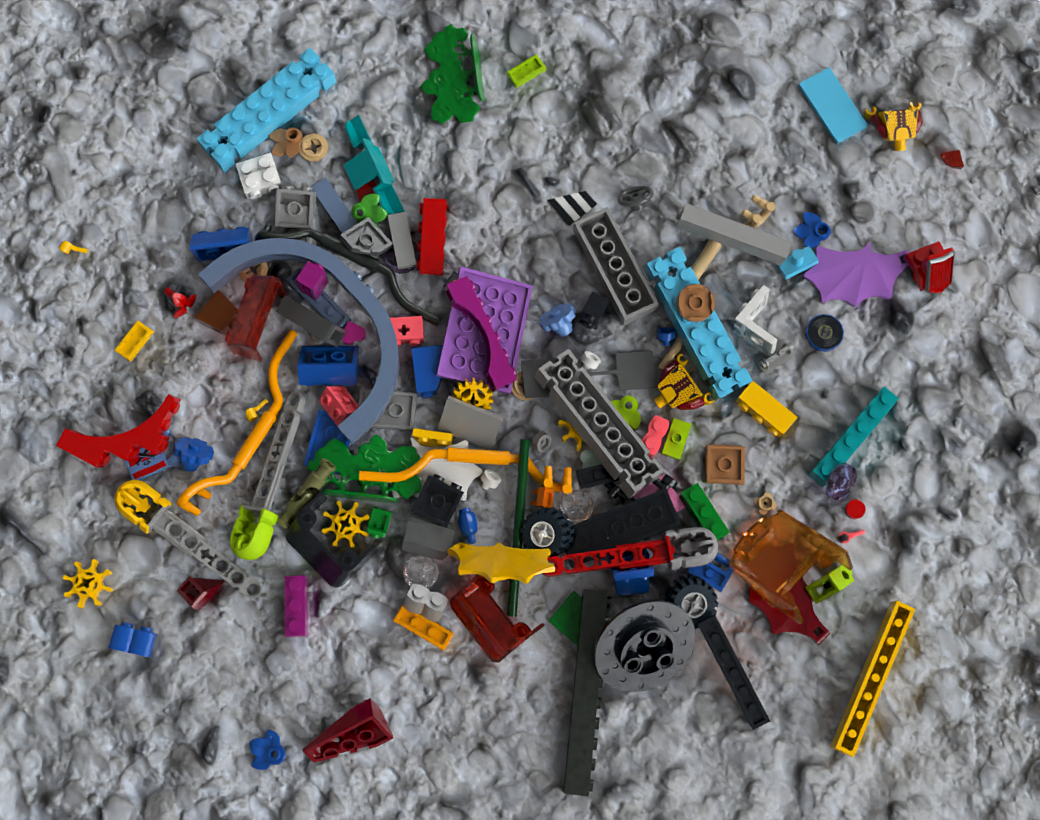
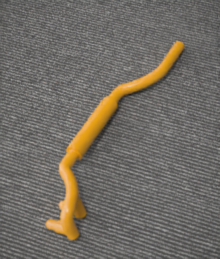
[359,447,572,494]

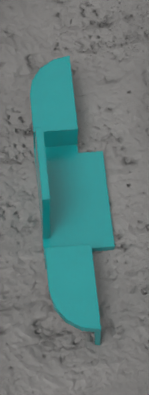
[343,114,405,215]

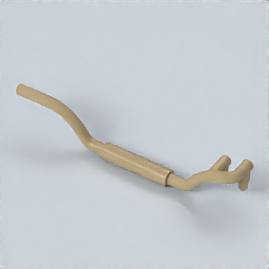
[658,194,775,372]

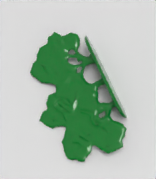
[420,24,485,124]
[306,434,422,503]

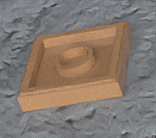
[705,445,745,485]

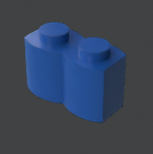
[108,622,157,657]

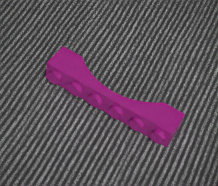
[443,276,517,392]

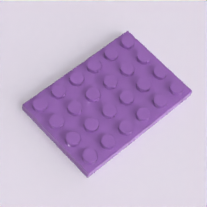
[436,267,533,394]

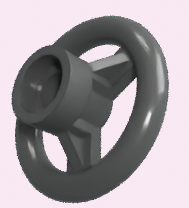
[617,186,654,211]

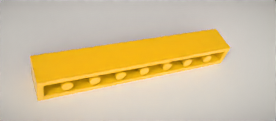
[830,600,915,757]

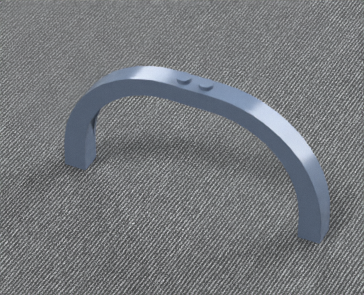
[198,238,399,444]

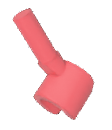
[838,530,865,544]

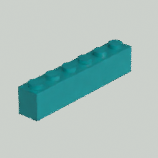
[808,386,899,488]

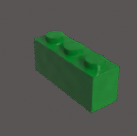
[679,483,730,541]

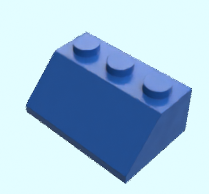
[190,227,253,262]
[297,346,359,386]

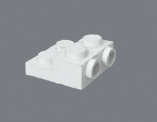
[236,153,282,199]

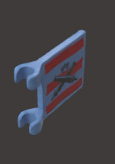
[125,428,181,481]

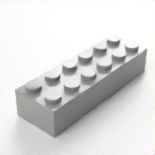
[573,207,659,326]

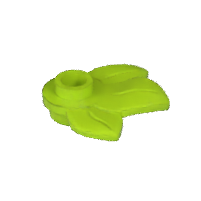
[611,396,641,431]

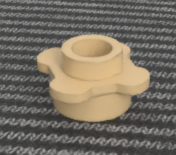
[754,492,777,515]

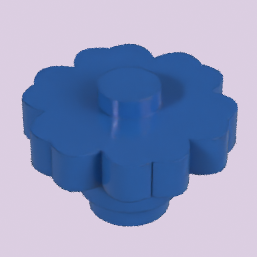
[173,437,214,472]

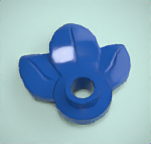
[793,212,831,248]
[249,730,286,770]

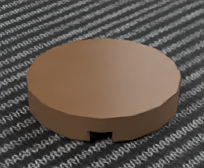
[676,284,715,323]

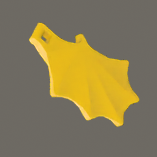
[447,542,555,584]

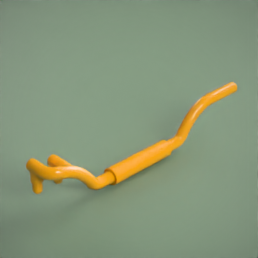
[176,330,298,516]

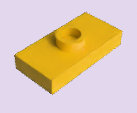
[114,320,154,362]

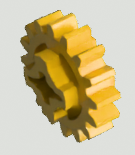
[451,378,493,410]

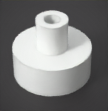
[581,351,601,371]
[481,469,501,490]

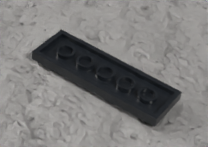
[565,488,681,568]

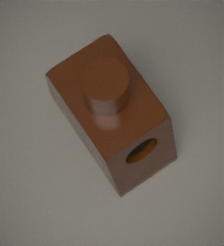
[195,290,245,336]

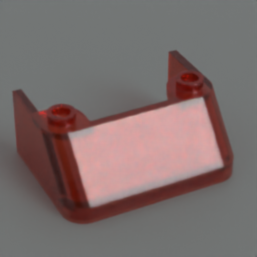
[225,275,286,362]
[450,574,545,663]

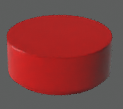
[845,499,866,520]

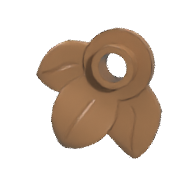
[269,128,303,158]

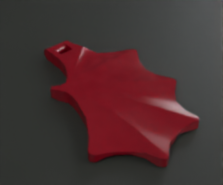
[738,541,831,645]

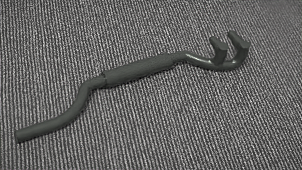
[255,224,442,327]

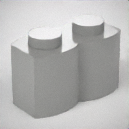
[403,584,448,622]

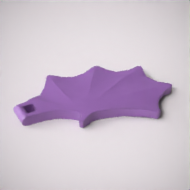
[803,243,910,307]

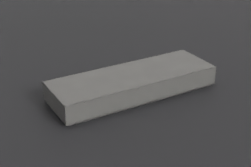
[388,212,417,270]

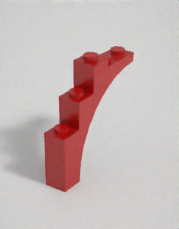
[56,394,181,468]

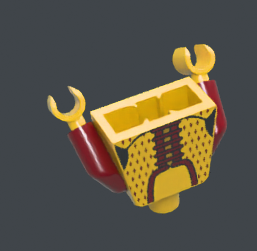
[864,102,923,151]
[654,354,714,410]

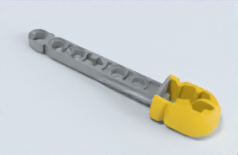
[114,480,262,599]

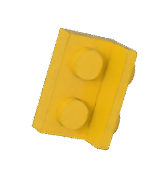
[412,428,453,447]

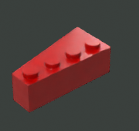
[416,198,448,276]

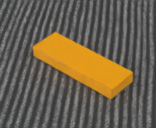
[393,604,454,651]

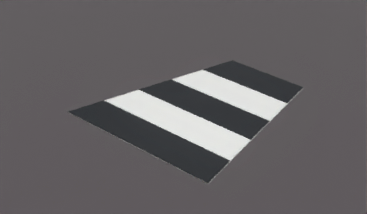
[547,191,597,226]

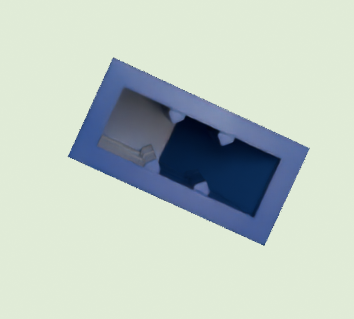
[411,345,442,399]

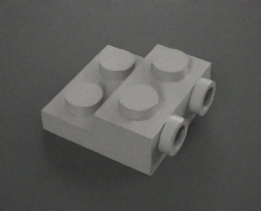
[275,185,317,229]

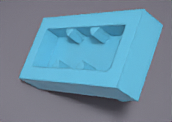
[776,246,819,280]

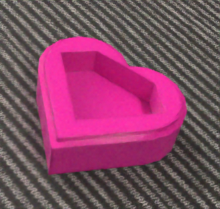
[342,321,366,345]

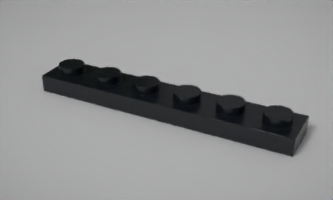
[697,614,770,730]

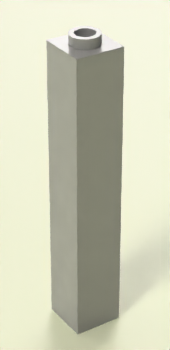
[675,203,791,266]

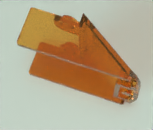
[729,510,853,624]

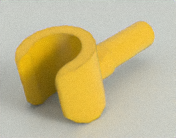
[59,241,88,254]
[246,399,268,422]

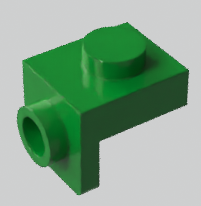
[366,506,393,539]

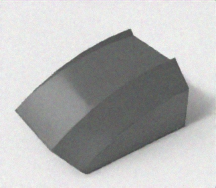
[402,512,455,561]

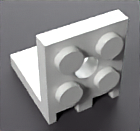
[733,285,777,357]

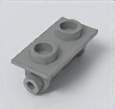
[754,340,796,375]

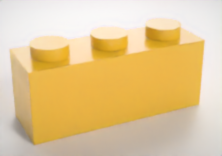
[735,381,798,438]

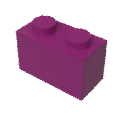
[296,261,328,301]

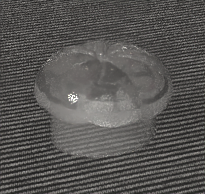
[558,489,593,524]
[403,555,439,589]

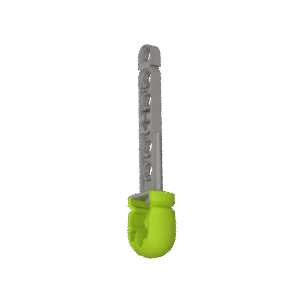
[230,392,306,560]

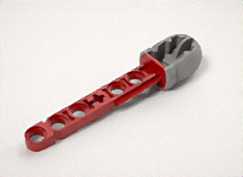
[542,527,718,577]

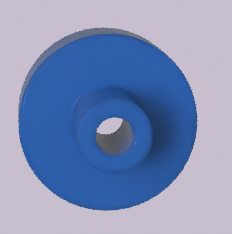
[656,327,676,346]

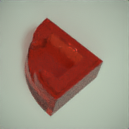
[940,150,964,169]

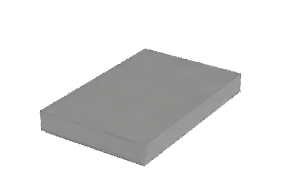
[358,388,417,432]
[437,396,503,450]

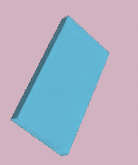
[798,67,868,145]

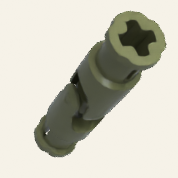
[277,458,336,529]

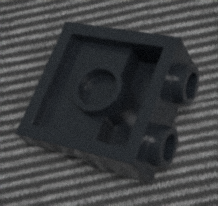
[411,473,464,528]

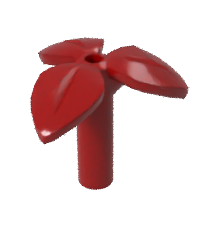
[164,287,196,318]

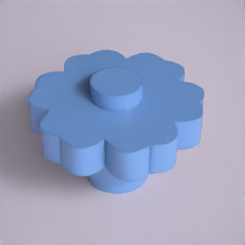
[539,303,576,337]

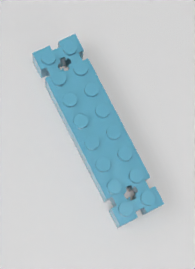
[196,48,336,173]
[643,247,753,401]

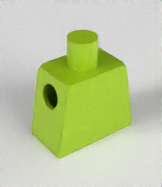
[805,564,854,604]

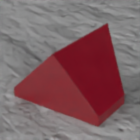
[177,576,225,611]

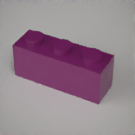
[285,575,308,638]

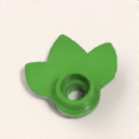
[351,194,388,227]

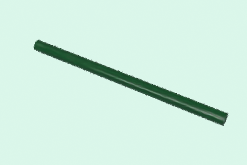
[507,439,530,617]

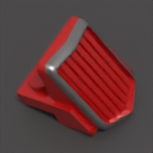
[905,241,955,294]

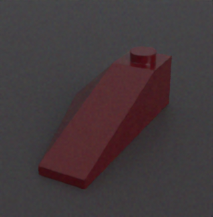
[303,698,393,763]

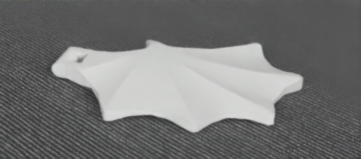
[388,438,483,501]

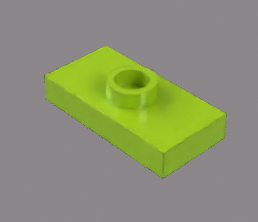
[506,54,546,89]
[661,418,692,460]

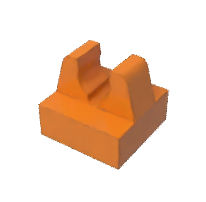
[531,487,554,509]

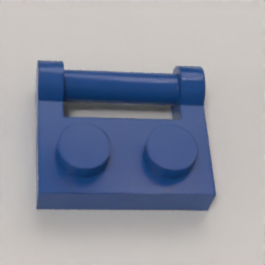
[687,553,738,593]

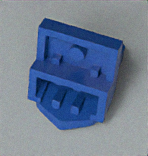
[608,549,654,596]

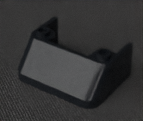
[286,491,379,588]

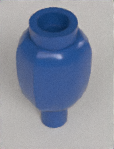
[458,508,478,544]

